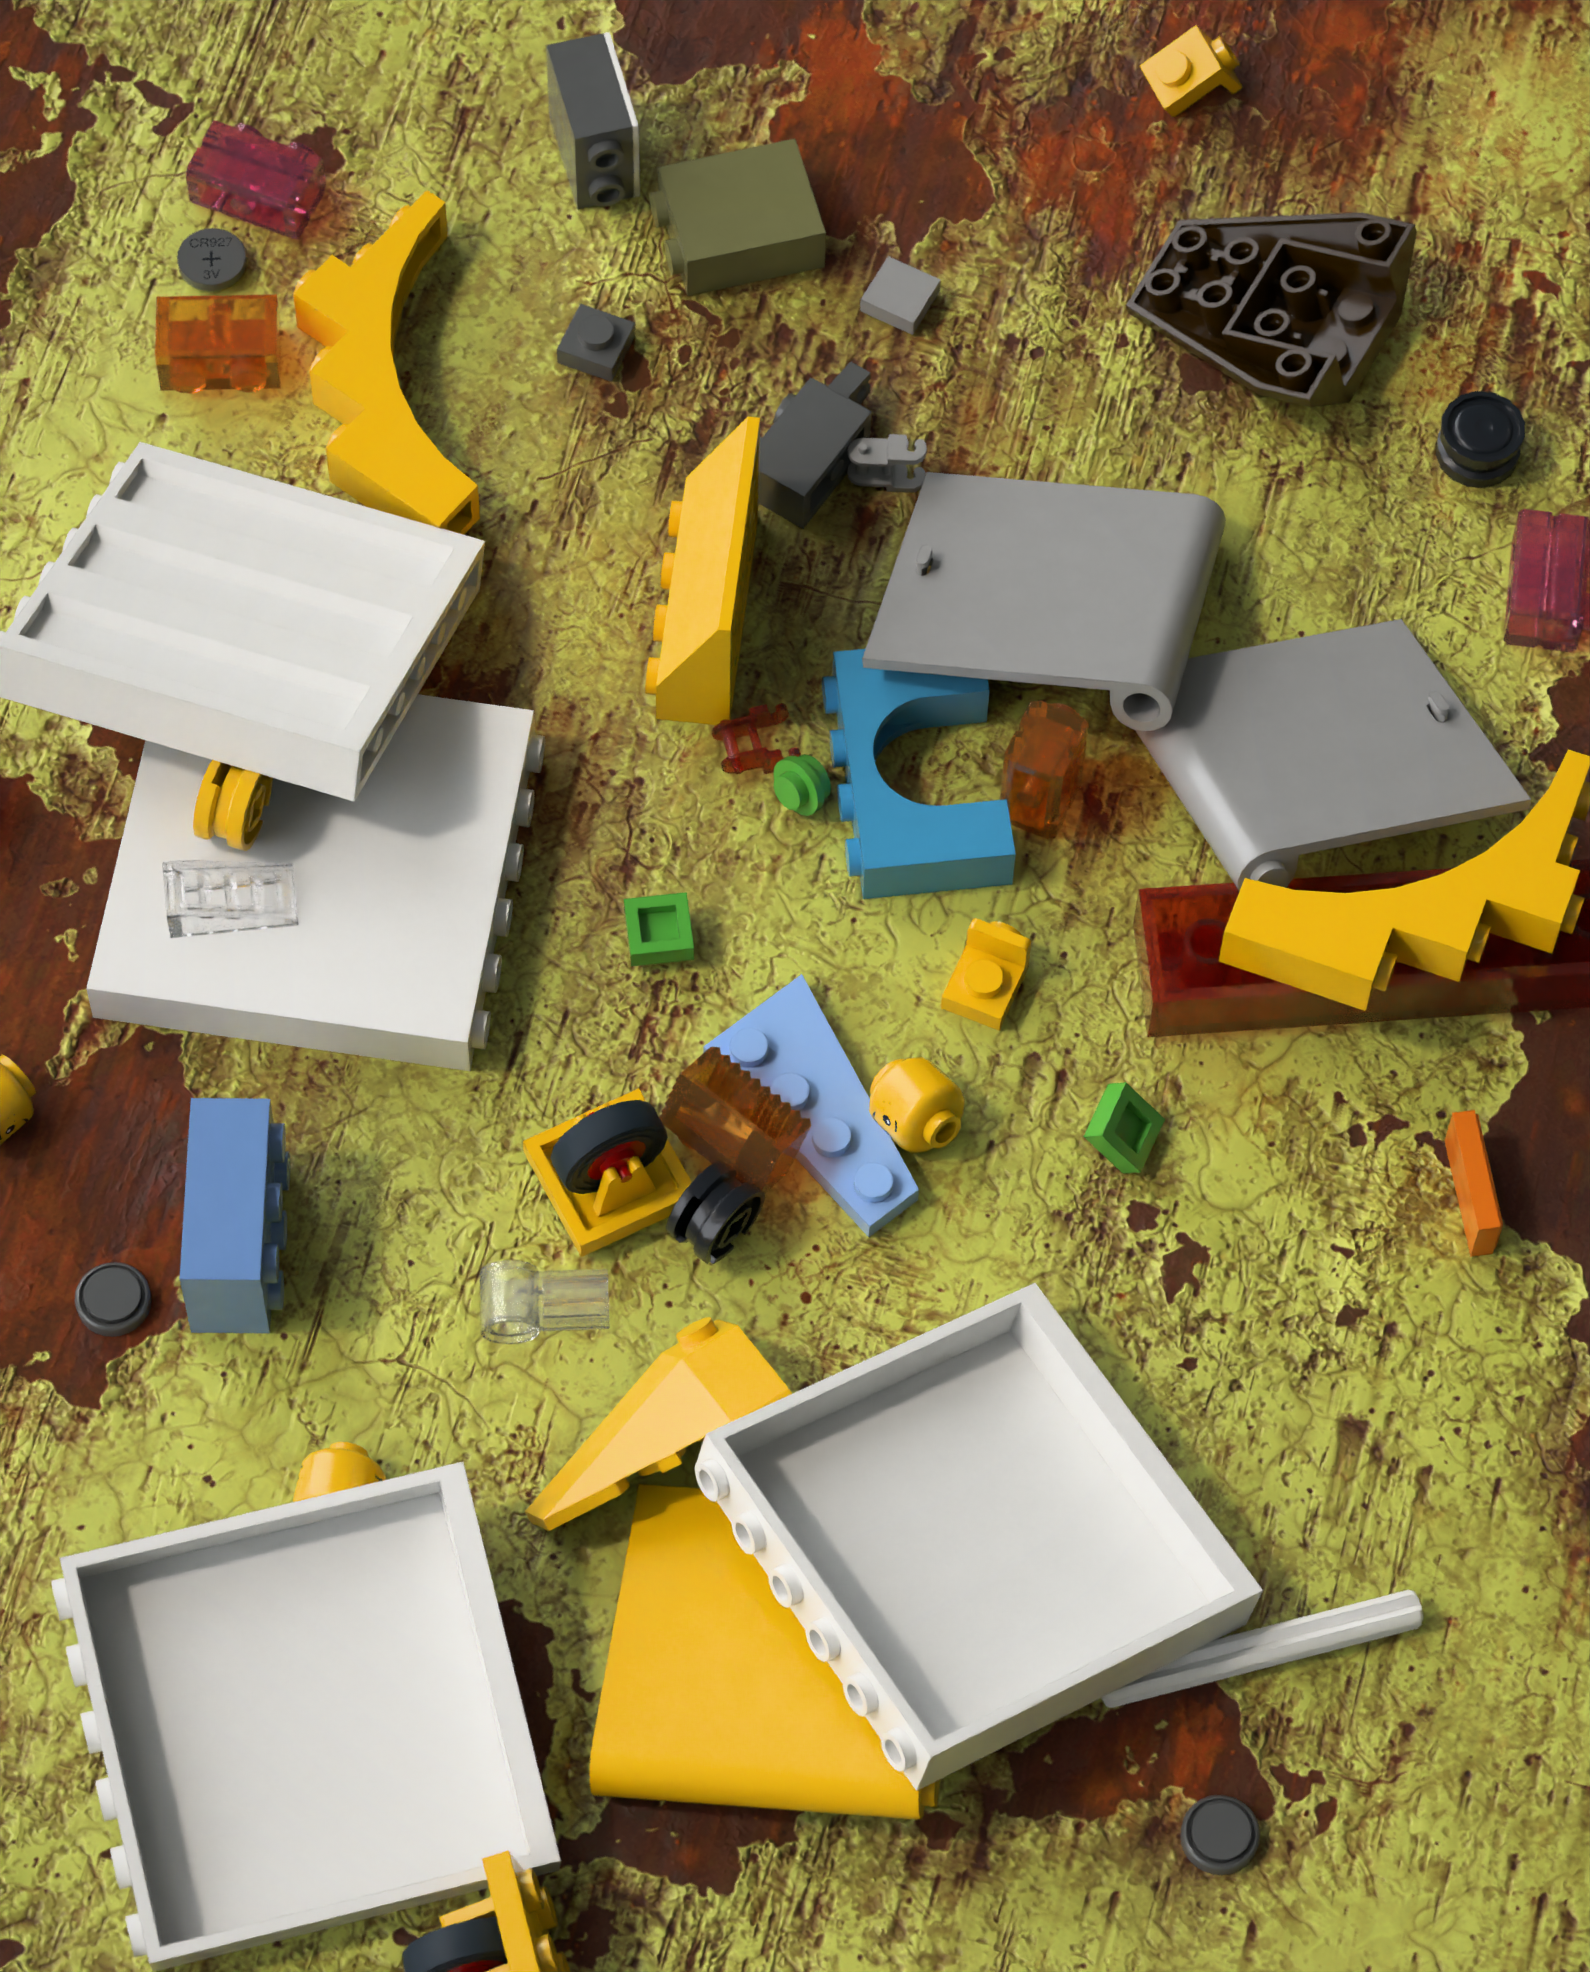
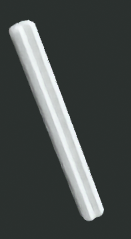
[1102,1590,1423,1708]

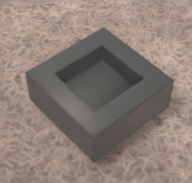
[557,304,636,382]

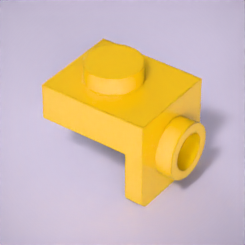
[1140,25,1243,118]

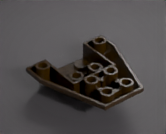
[1126,212,1417,407]

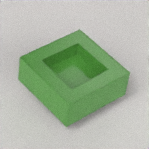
[624,892,694,967]
[1084,1082,1165,1173]

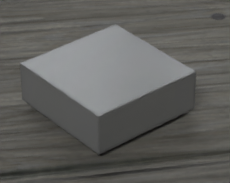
[860,256,941,335]

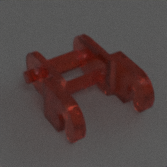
[711,703,801,774]

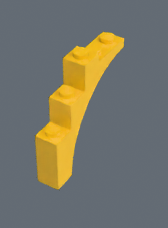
[293,189,481,535]
[1219,749,1590,1011]

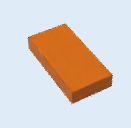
[1444,1110,1503,1257]

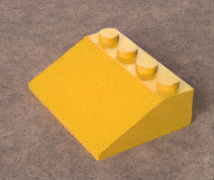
[645,417,760,727]

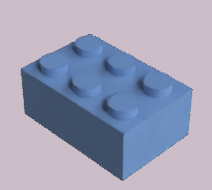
[180,1098,290,1334]

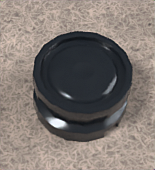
[1436,391,1525,488]
[666,1161,765,1264]

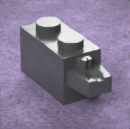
[759,361,871,529]

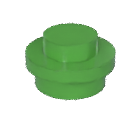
[773,754,831,816]

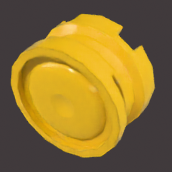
[193,760,273,851]

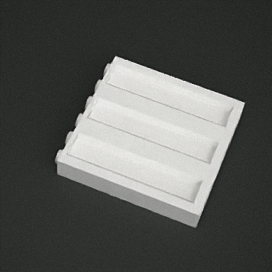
[0,442,485,801]

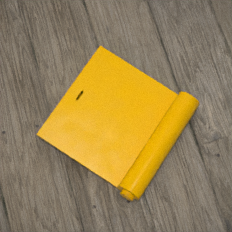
[589,1484,940,1820]

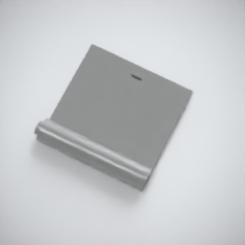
[862,472,1226,731]
[1135,619,1531,891]

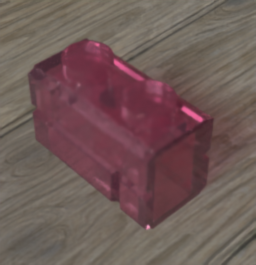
[186,120,326,240]
[1503,509,1590,652]

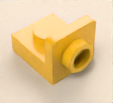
[941,918,1031,1031]

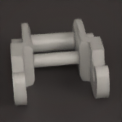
[847,434,927,493]

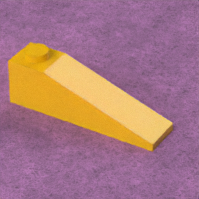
[525,1317,792,1531]

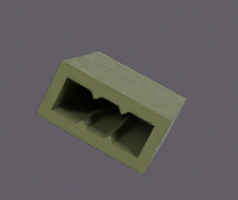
[649,139,826,296]

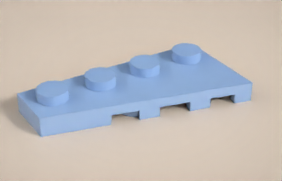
[703,974,919,1237]

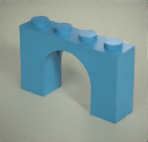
[822,649,1016,899]

